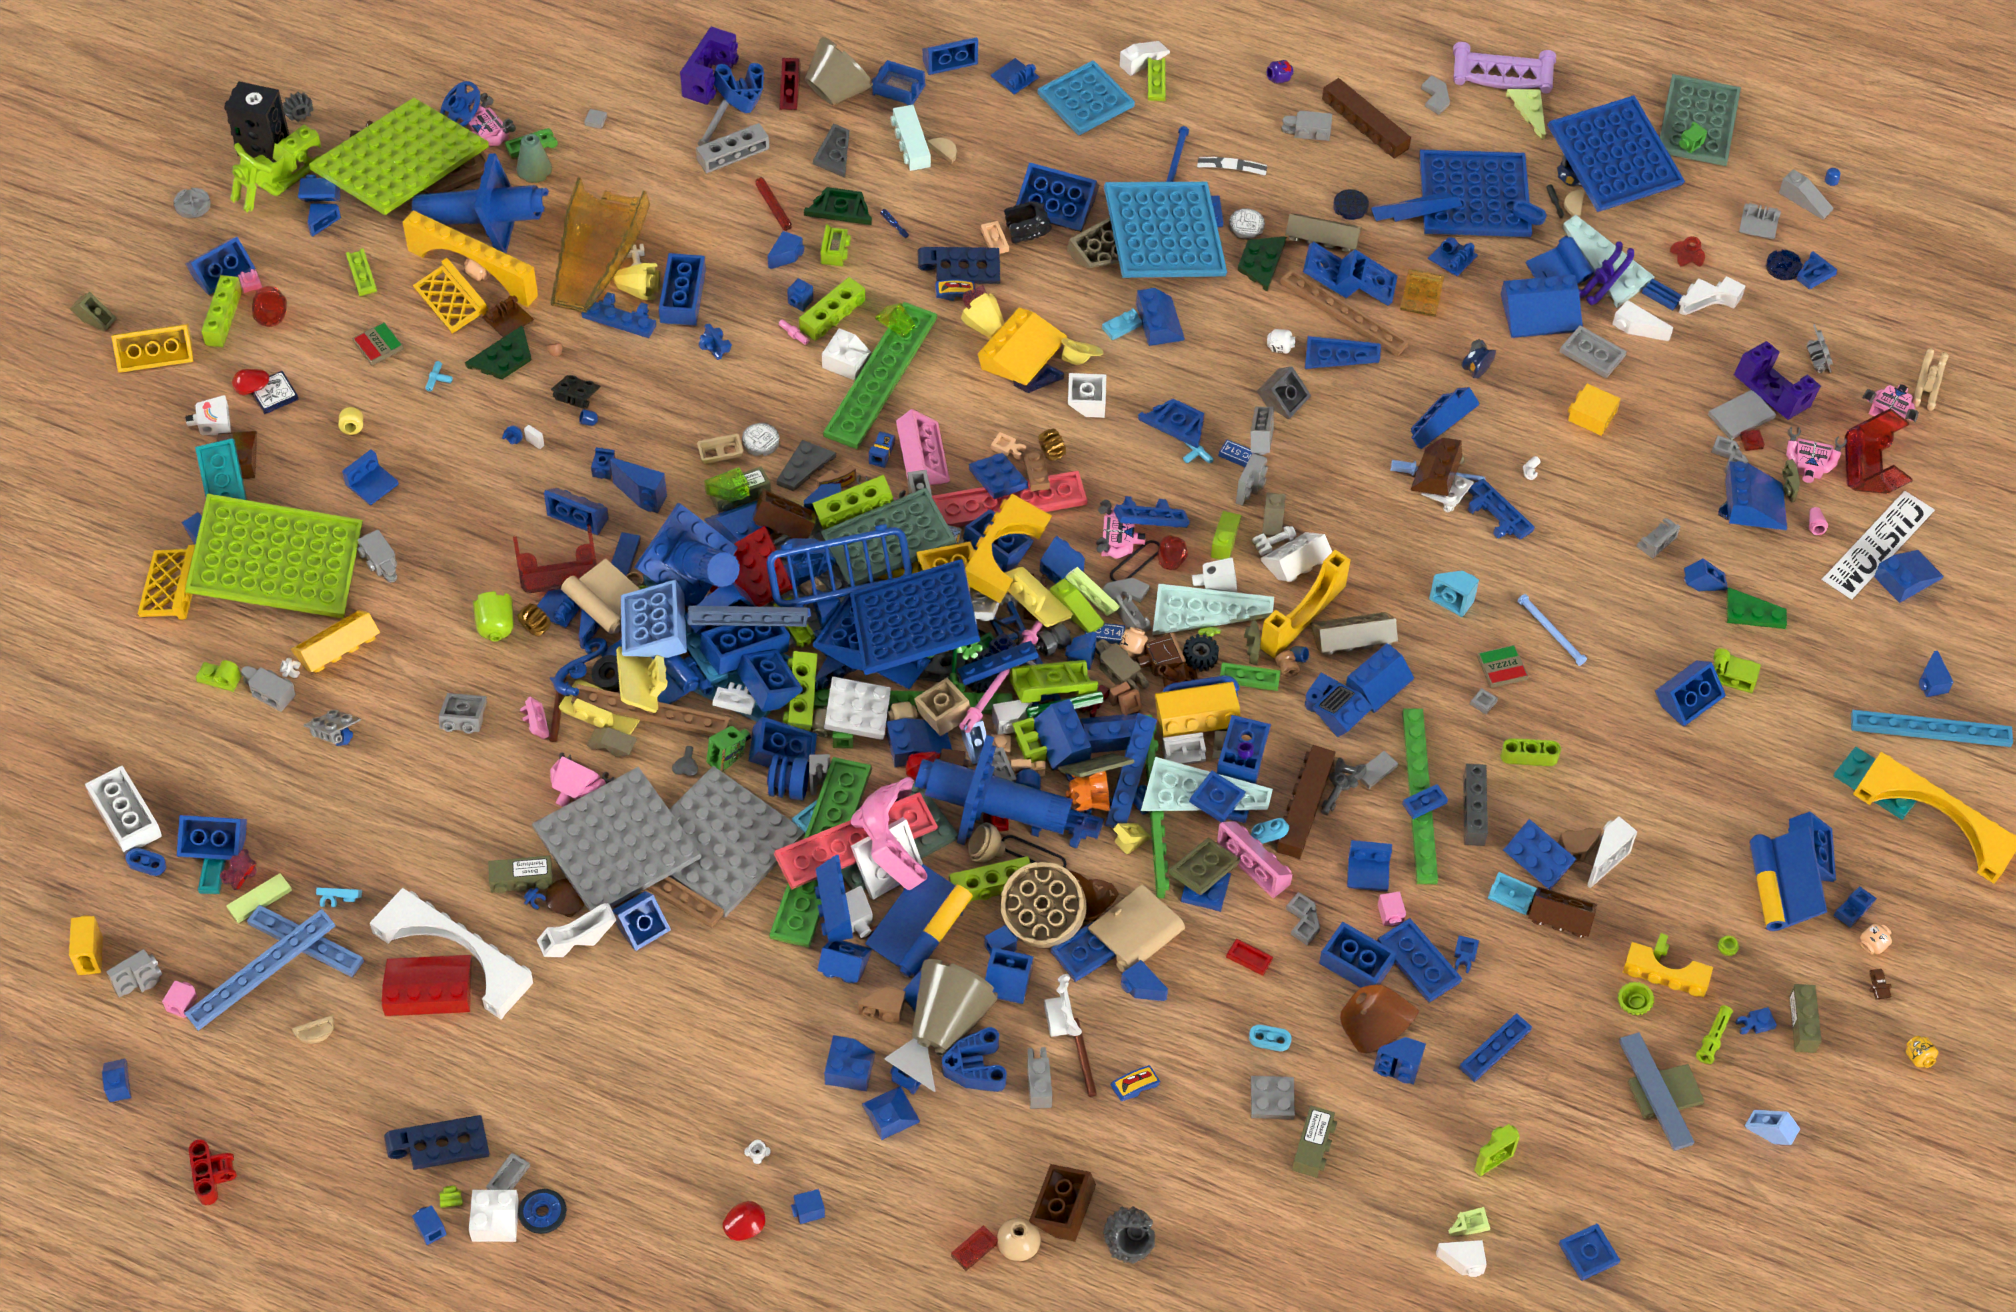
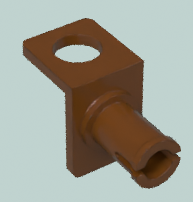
[1158,663,1198,688]

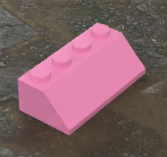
[896,409,950,485]
[1217,821,1293,898]

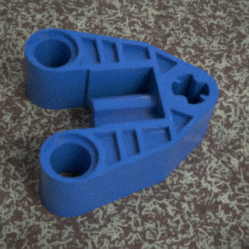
[713,63,764,113]
[784,538,836,587]
[942,1027,1007,1092]

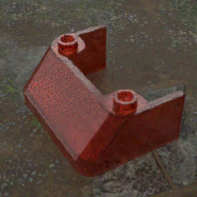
[1845,408,1913,494]
[513,524,597,593]

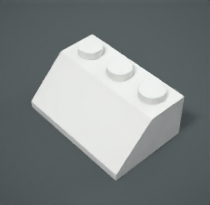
[1260,532,1332,582]

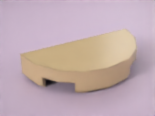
[927,138,957,164]
[1564,190,1584,217]
[292,1015,335,1044]

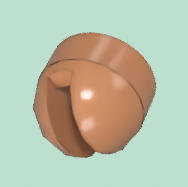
[547,343,563,357]

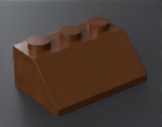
[1411,438,1462,496]
[753,489,815,539]
[1528,887,1597,938]
[1029,1164,1096,1242]

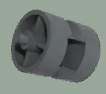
[1036,622,1072,657]

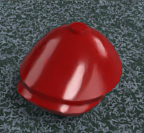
[232,369,269,395]
[906,751,941,781]
[723,1201,766,1241]

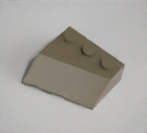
[1067,217,1119,268]

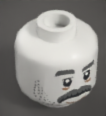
[1267,329,1295,353]

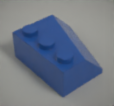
[704,500,773,544]
[814,855,853,943]

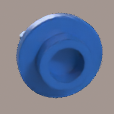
[502,425,523,444]
[523,887,546,910]

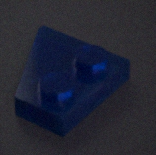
[1013,364,1064,393]

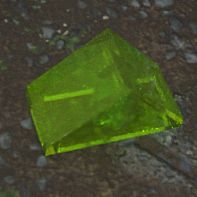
[875,303,915,337]

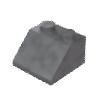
[1257,366,1311,419]

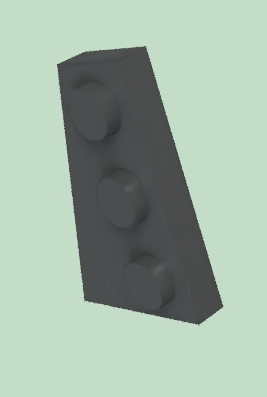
[812,123,850,178]
[777,440,836,491]

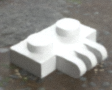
[713,682,756,715]

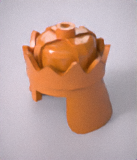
[1066,771,1110,812]

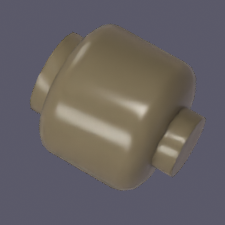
[811,706,833,738]

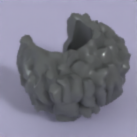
[1103,1206,1155,1264]

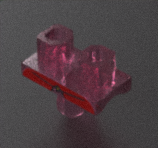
[220,849,257,890]

